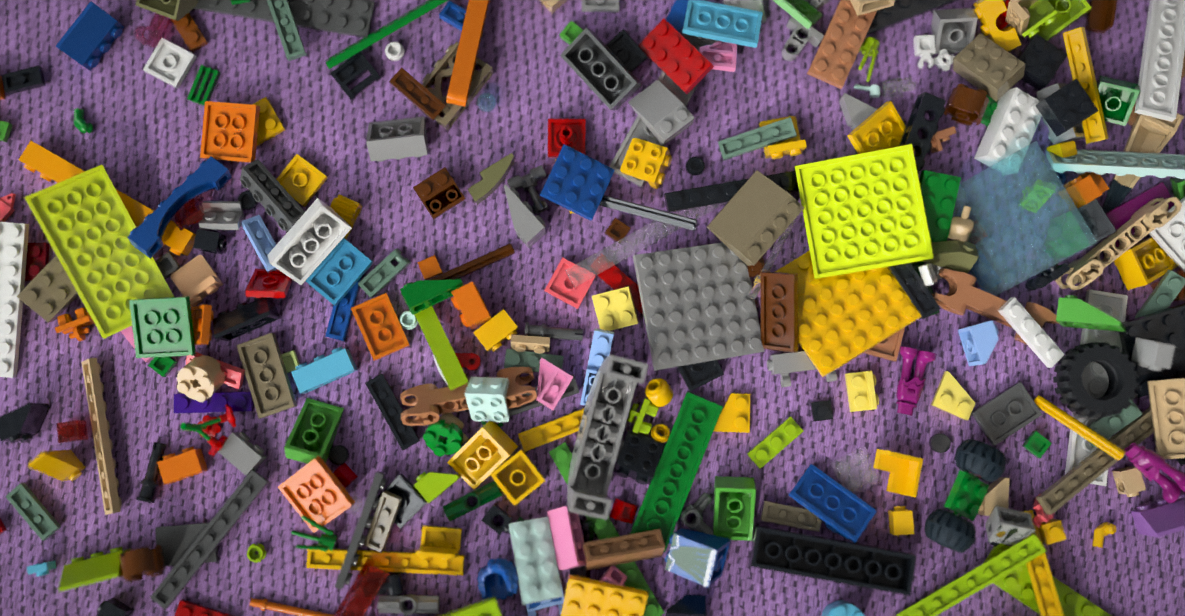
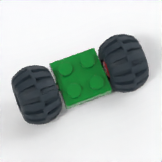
[925,439,1006,553]

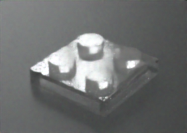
[829,445,883,495]

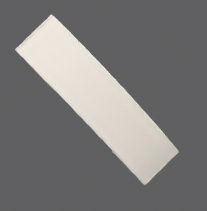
[918,263,947,286]

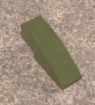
[468,153,515,205]

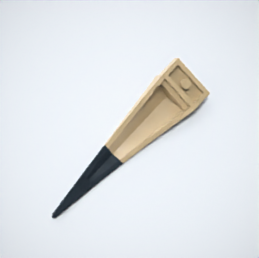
[1102,113,1184,213]

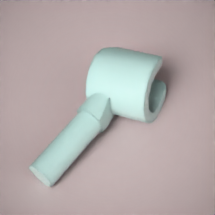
[854,84,880,98]

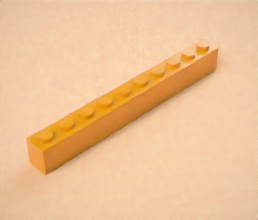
[18,141,196,256]

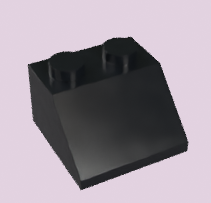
[0,403,50,443]

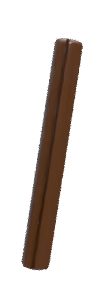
[429,244,515,280]

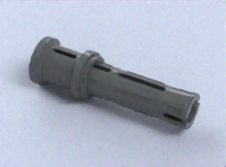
[525,322,583,341]

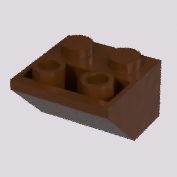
[413,167,466,220]

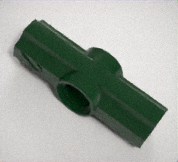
[443,481,503,521]

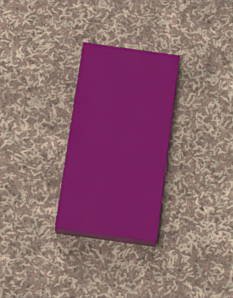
[1106,182,1175,248]

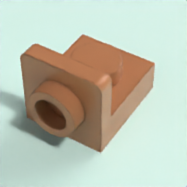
[930,126,956,153]

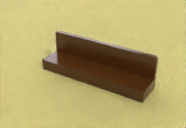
[1085,0,1117,34]

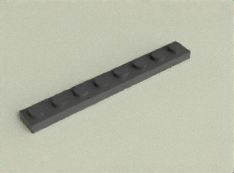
[150,470,269,610]

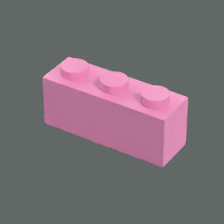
[547,506,586,571]

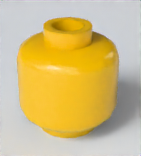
[645,378,673,407]

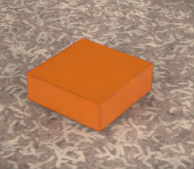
[417,255,443,280]

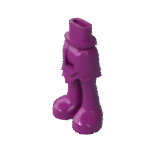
[896,346,937,416]
[1124,442,1185,503]

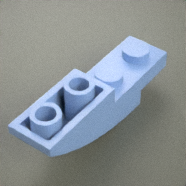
[580,328,614,405]

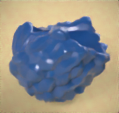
[477,558,519,600]

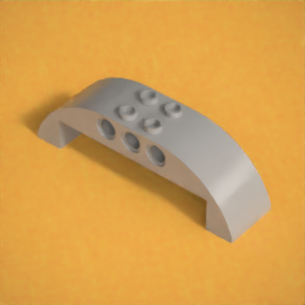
[567,355,649,520]

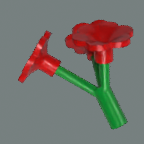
[181,404,236,456]

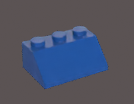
[56,1,124,71]

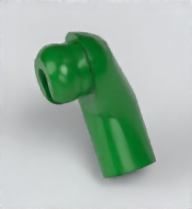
[74,108,93,134]

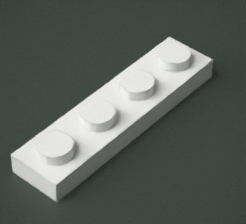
[998,297,1065,368]

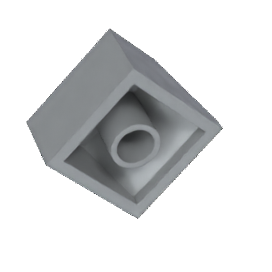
[931,8,978,54]

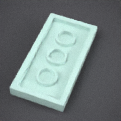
[509,517,563,605]

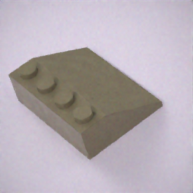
[706,170,804,266]

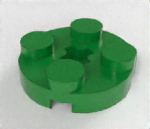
[423,420,464,457]

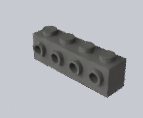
[240,159,305,232]

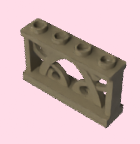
[412,41,494,130]

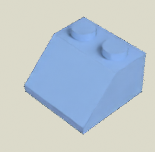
[958,320,999,366]

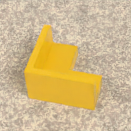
[873,449,923,497]

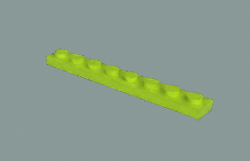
[896,534,1046,616]

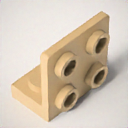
[1005,0,1038,36]

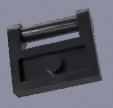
[330,52,381,101]

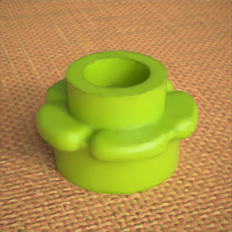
[247,543,266,563]

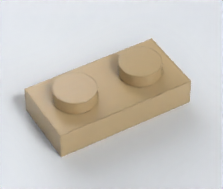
[511,335,550,354]

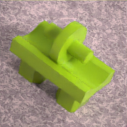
[627,399,659,434]

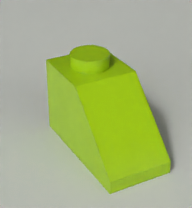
[414,472,461,504]

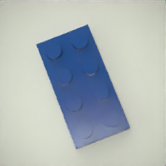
[788,464,877,543]

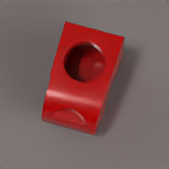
[455,353,481,371]

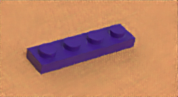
[174,392,253,413]

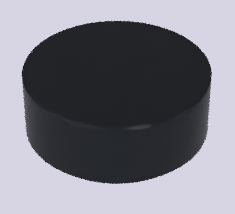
[238,191,258,210]
[929,433,951,453]
[329,445,349,465]

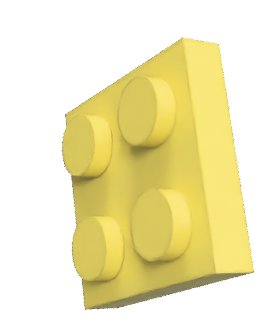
[592,286,639,331]

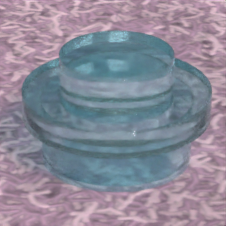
[477,93,496,112]

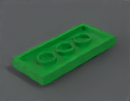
[919,170,961,242]

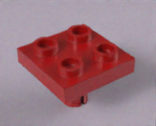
[548,119,586,158]

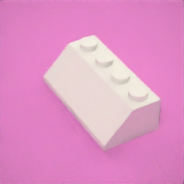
[267,198,352,285]

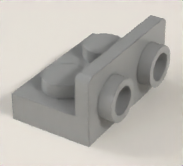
[199,201,244,230]

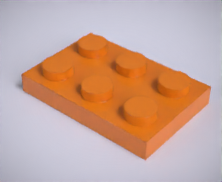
[351,293,410,361]

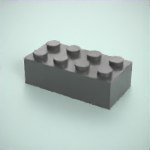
[560,28,642,111]

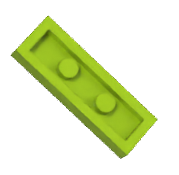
[747,416,803,469]

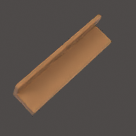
[583,529,665,570]

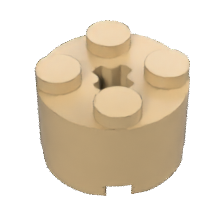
[177,355,225,402]

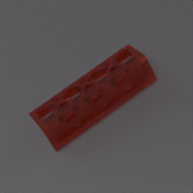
[334,558,389,616]

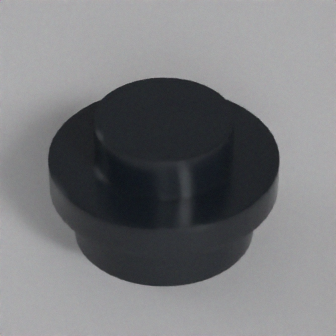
[686,157,705,176]

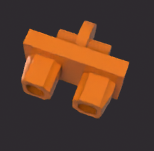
[55,307,95,342]

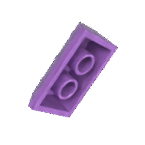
[1131,493,1185,538]

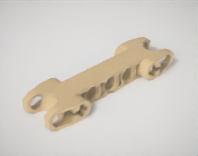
[1055,197,1182,290]

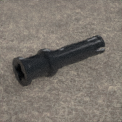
[136,442,167,503]

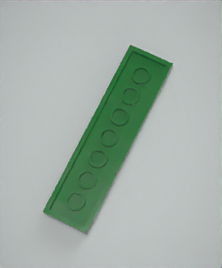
[629,392,723,552]

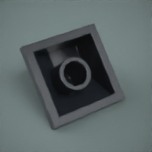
[666,594,707,616]

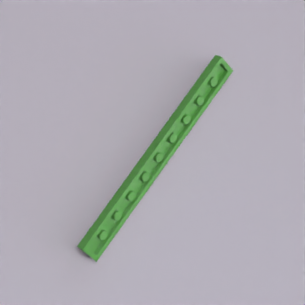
[549,442,664,616]

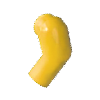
[1092,522,1116,548]

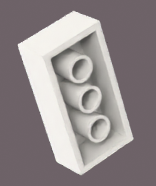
[974,87,1042,175]

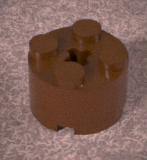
[944,84,989,126]
[119,545,165,582]

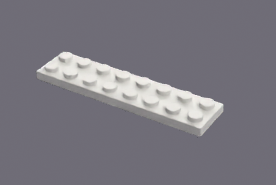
[1134,0,1185,122]
[0,222,29,378]

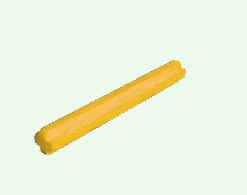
[1034,395,1125,460]

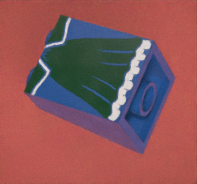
[665,528,731,587]

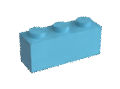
[291,347,358,394]

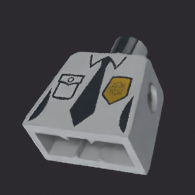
[985,506,1035,546]

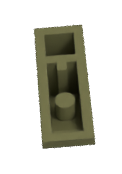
[923,240,979,274]

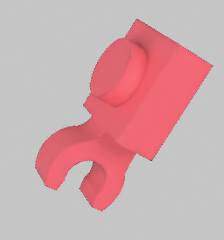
[1032,493,1055,528]

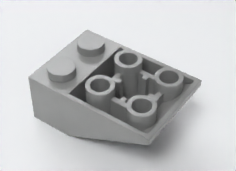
[504,185,546,248]

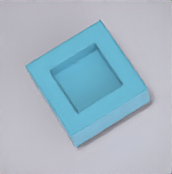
[27,561,56,577]

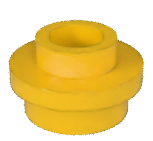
[651,424,670,443]

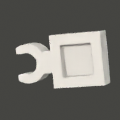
[913,35,936,69]

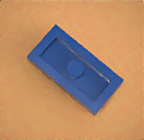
[439,1,466,31]

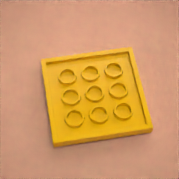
[561,575,648,616]

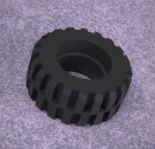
[1053,342,1139,417]

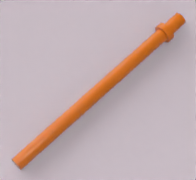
[250,598,338,616]

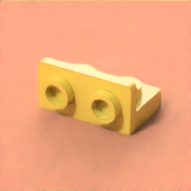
[845,370,879,412]

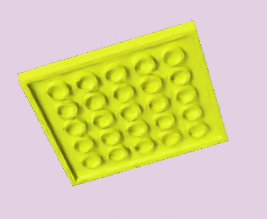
[795,144,934,279]

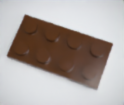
[761,271,798,352]

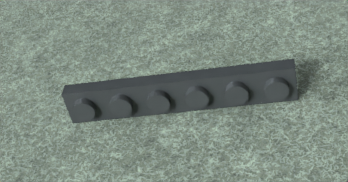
[335,471,387,589]

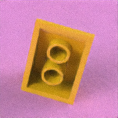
[1114,236,1178,290]
[447,421,518,490]

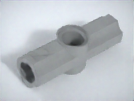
[378,594,440,615]

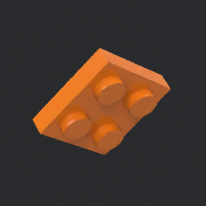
[191,305,214,345]

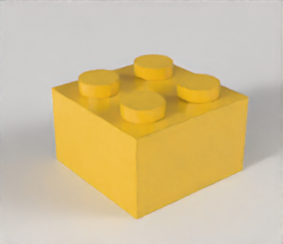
[490,450,546,506]

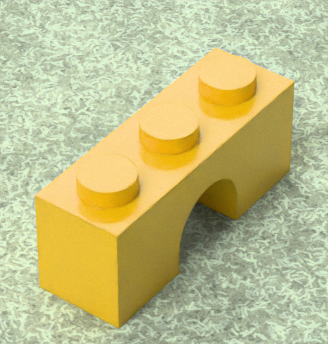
[973,0,1021,52]

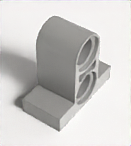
[782,17,824,61]

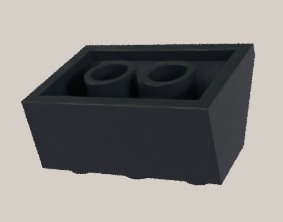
[213,297,280,342]

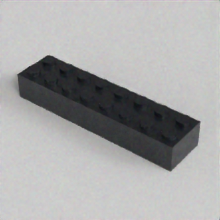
[749,525,916,596]

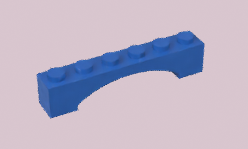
[127,156,232,259]

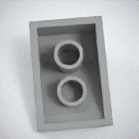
[628,80,694,146]

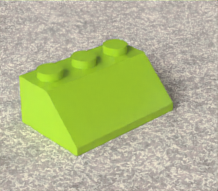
[58,547,130,592]

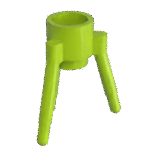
[858,37,880,82]

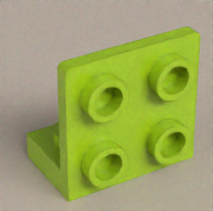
[1022,0,1059,38]

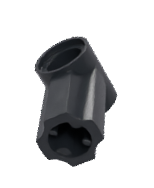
[363,572,404,597]

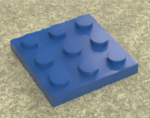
[540,144,615,221]

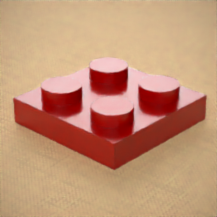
[245,269,293,299]

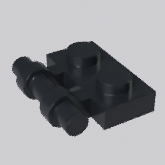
[1025,263,1070,291]

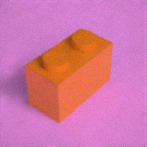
[157,446,208,485]

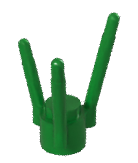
[291,515,337,552]

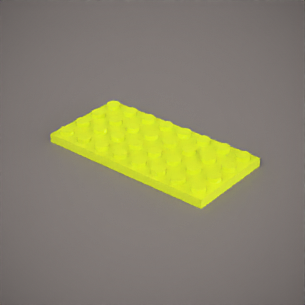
[24,165,174,339]

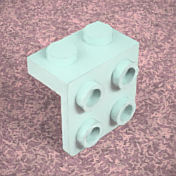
[465,377,510,422]

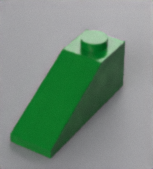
[400,279,463,315]

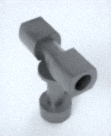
[507,165,548,214]

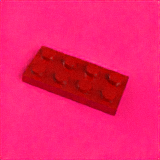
[638,18,714,94]

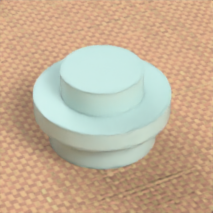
[399,311,418,330]

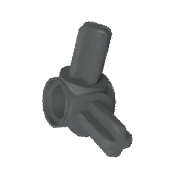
[679,492,714,535]

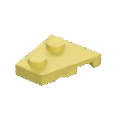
[931,371,975,421]

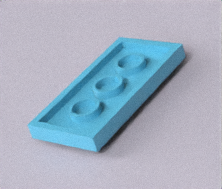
[682,0,763,48]

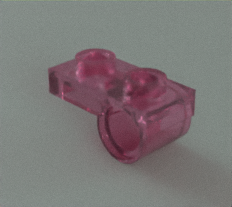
[135,13,170,48]

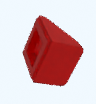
[333,463,358,489]
[610,498,638,524]

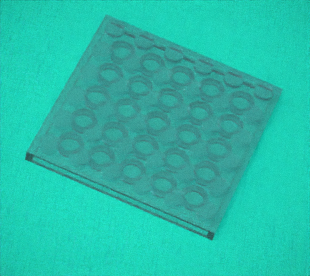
[949,141,1098,296]

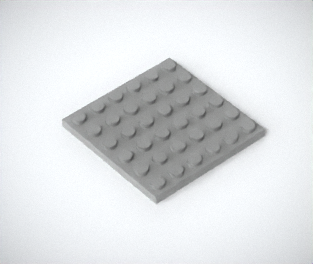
[633,242,765,371]

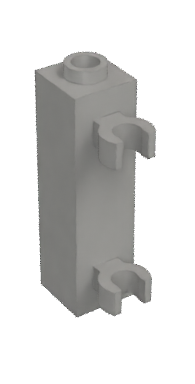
[767,351,844,387]

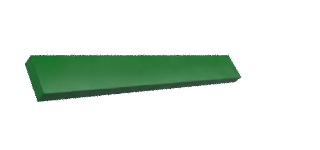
[325,0,448,69]

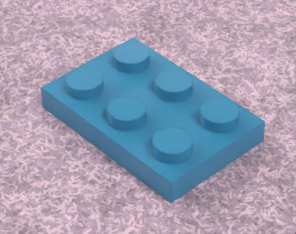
[306,238,374,306]

